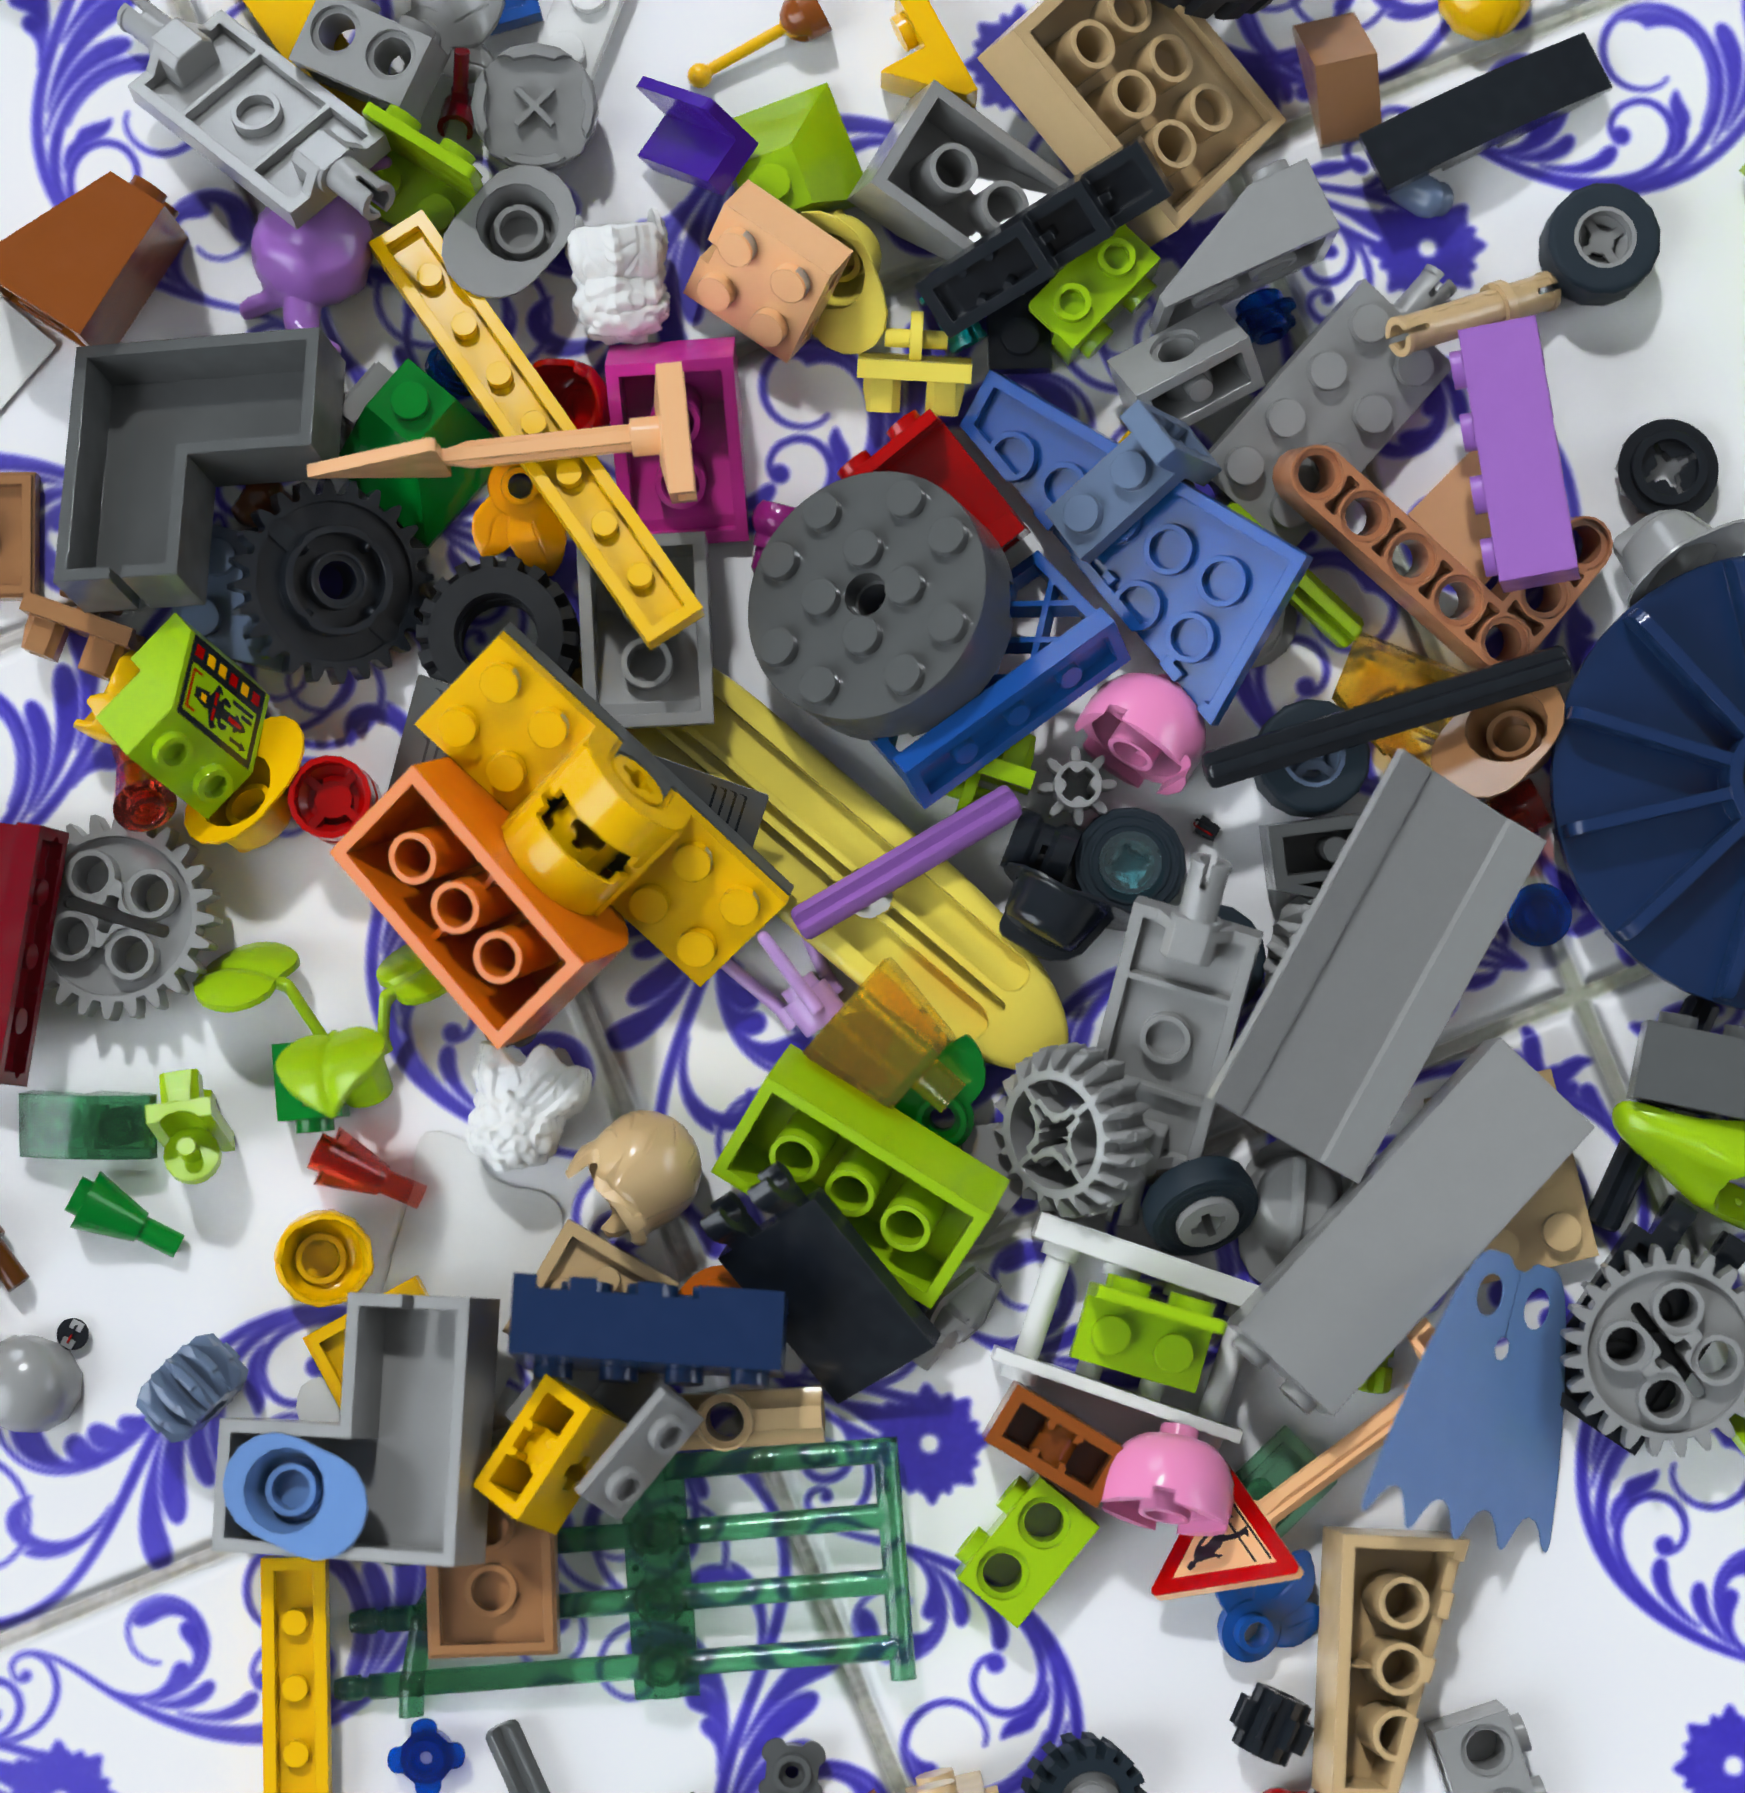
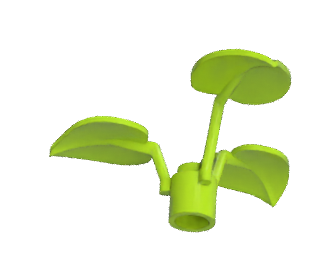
[192,942,448,1118]

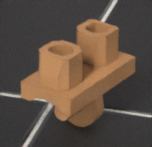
[19,589,146,682]

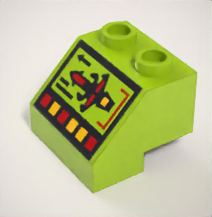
[95,612,270,820]

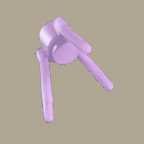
[721,931,847,1038]

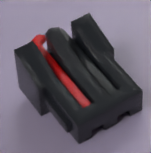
[1193,815,1221,842]

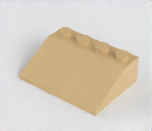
[977,0,1287,247]

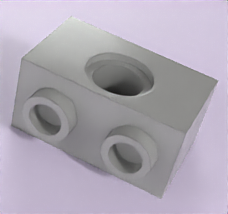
[1107,301,1266,426]

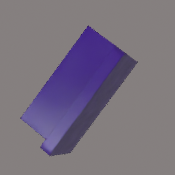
[636,76,759,196]

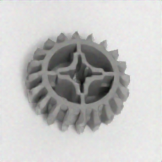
[992,1042,1156,1218]

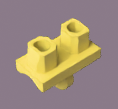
[857,311,972,417]

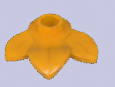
[471,464,567,576]

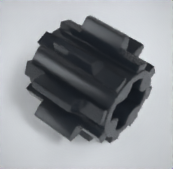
[1229,1682,1315,1767]

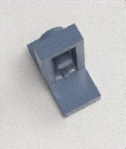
[1044,399,1222,563]

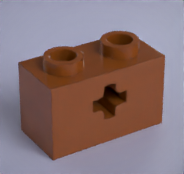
[981,1380,1123,1508]

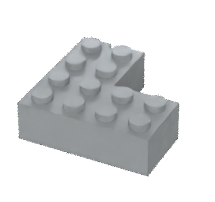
[211,1292,500,1567]

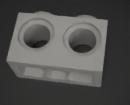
[289,0,449,121]
[1423,1699,1547,1793]

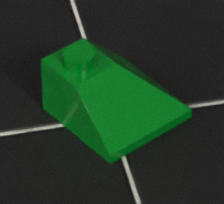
[339,358,495,549]

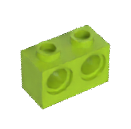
[954,1472,1100,1628]

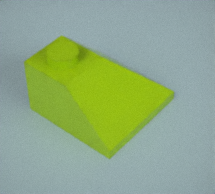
[732,82,863,213]

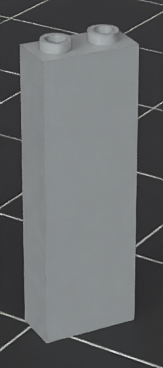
[1227,1037,1595,1416]

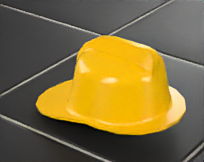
[184,716,305,853]

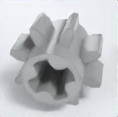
[1036,746,1117,828]

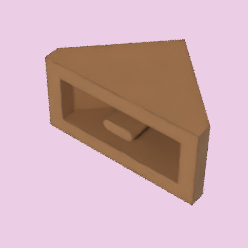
[1292,12,1382,148]

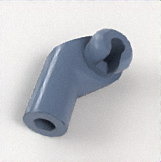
[1389,175,1454,219]

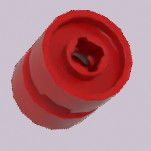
[287,755,382,845]

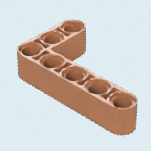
[1272,444,1613,669]

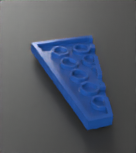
[959,370,1314,726]

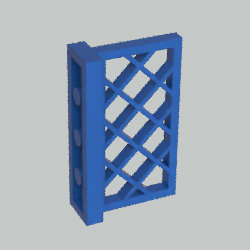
[870,550,1131,809]

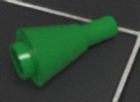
[64,1170,185,1258]

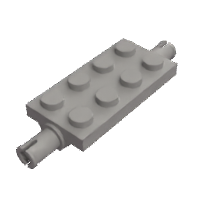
[116,0,395,230]
[1207,264,1457,546]
[1096,853,1264,1226]

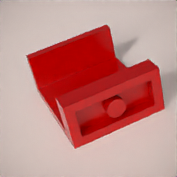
[837,409,1031,554]

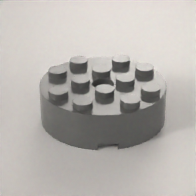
[748,471,1014,741]

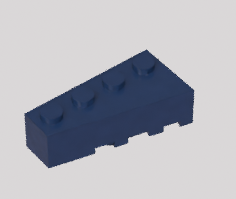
[508,1272,788,1389]

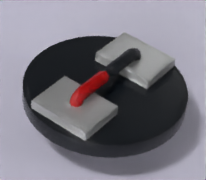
[56,1318,89,1350]

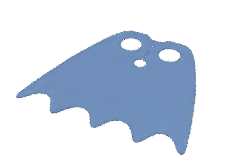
[1361,1250,1566,1553]

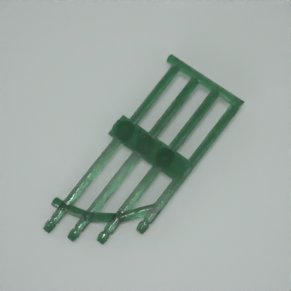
[334,1436,917,1719]

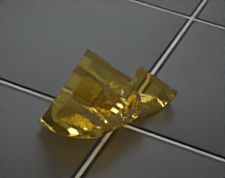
[1331,632,1466,770]

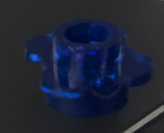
[1235,288,1297,345]
[387,1718,466,1793]

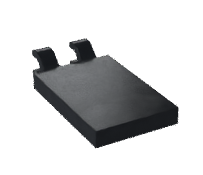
[699,1161,941,1404]
[1560,1194,1745,1456]

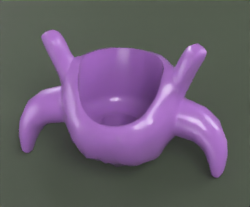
[239,155,392,354]

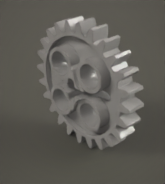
[44,812,223,1021]
[1560,1244,1745,1457]

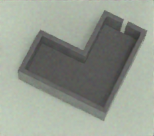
[53,327,346,613]

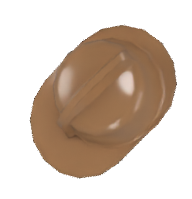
[1430,685,1565,799]

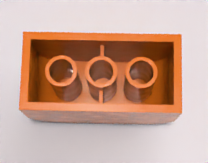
[329,756,629,1050]

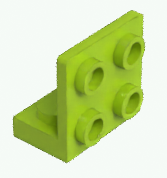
[361,101,483,238]
[1069,1273,1228,1394]

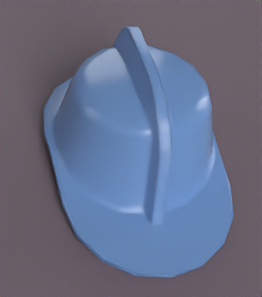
[222,1432,369,1561]

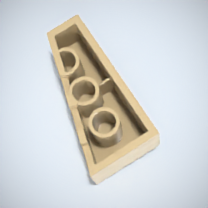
[1311,1526,1470,1793]

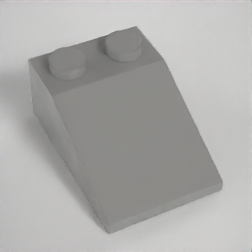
[847,79,1070,296]
[1149,158,1340,336]
[576,531,715,729]

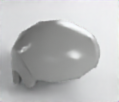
[0,1335,82,1433]

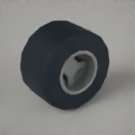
[1538,183,1660,306]

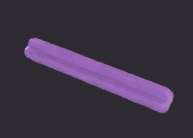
[790,785,1022,939]

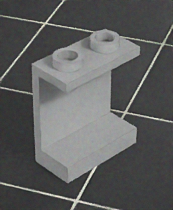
[504,1370,704,1521]

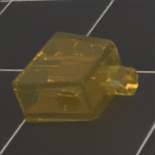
[802,957,966,1113]

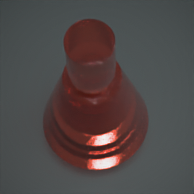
[111,745,177,832]
[306,1126,427,1209]

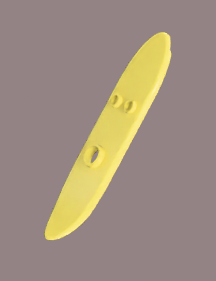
[571,649,1069,1070]

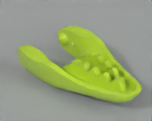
[1612,1101,1745,1230]

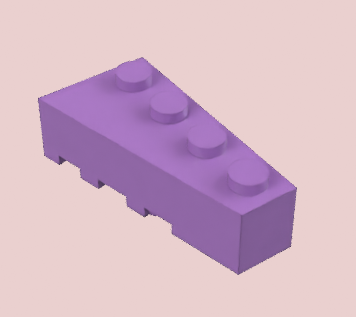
[1449,315,1581,593]

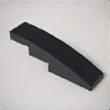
[1359,32,1613,195]
[915,135,1174,339]

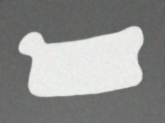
[296,1130,563,1422]

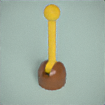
[687,0,832,88]

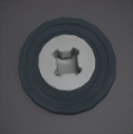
[1142,1156,1258,1256]

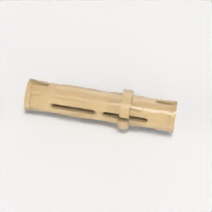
[1385,271,1562,357]

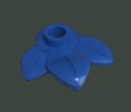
[1215,1549,1319,1663]

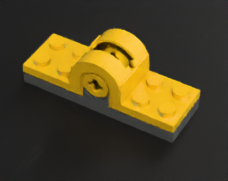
[415,621,794,987]

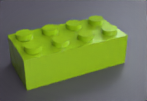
[711,1043,1011,1309]

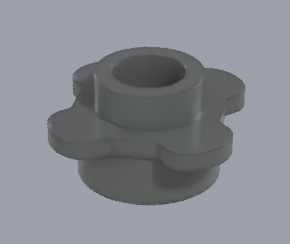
[759,1737,826,1793]

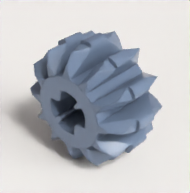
[136,1333,249,1443]

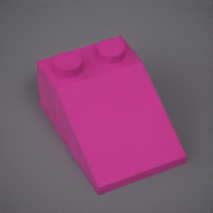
[604,337,749,544]

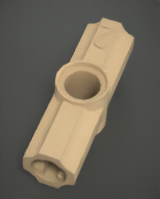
[678,1385,826,1452]

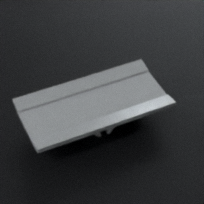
[1206,748,1547,1184]

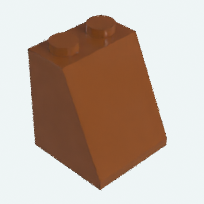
[0,171,188,347]

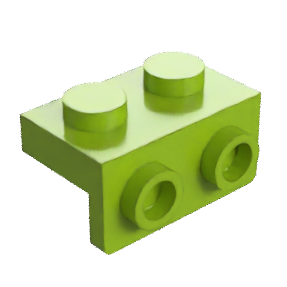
[1029,224,1161,365]

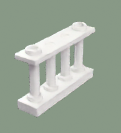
[990,1211,1259,1450]

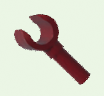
[437,47,475,141]

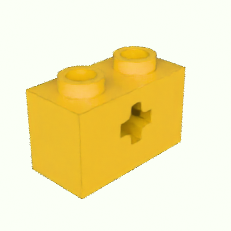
[472,1374,628,1535]

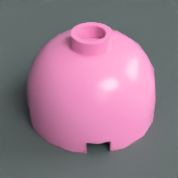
[1074,672,1206,795]
[1101,1422,1234,1536]

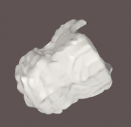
[565,208,670,345]
[465,1040,593,1172]

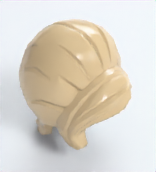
[565,1110,702,1246]

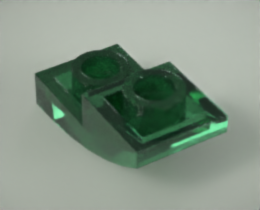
[19,1090,157,1160]

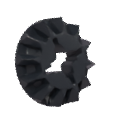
[1615,419,1719,515]

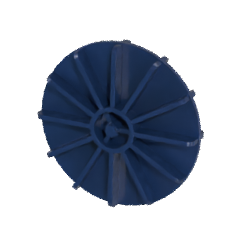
[1550,555,1745,1010]

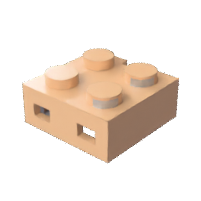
[683,179,853,363]

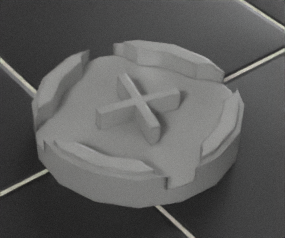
[471,42,599,171]

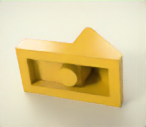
[880,0,978,108]

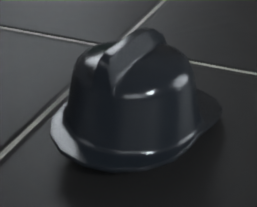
[999,862,1131,961]

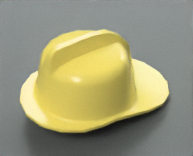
[799,209,888,354]

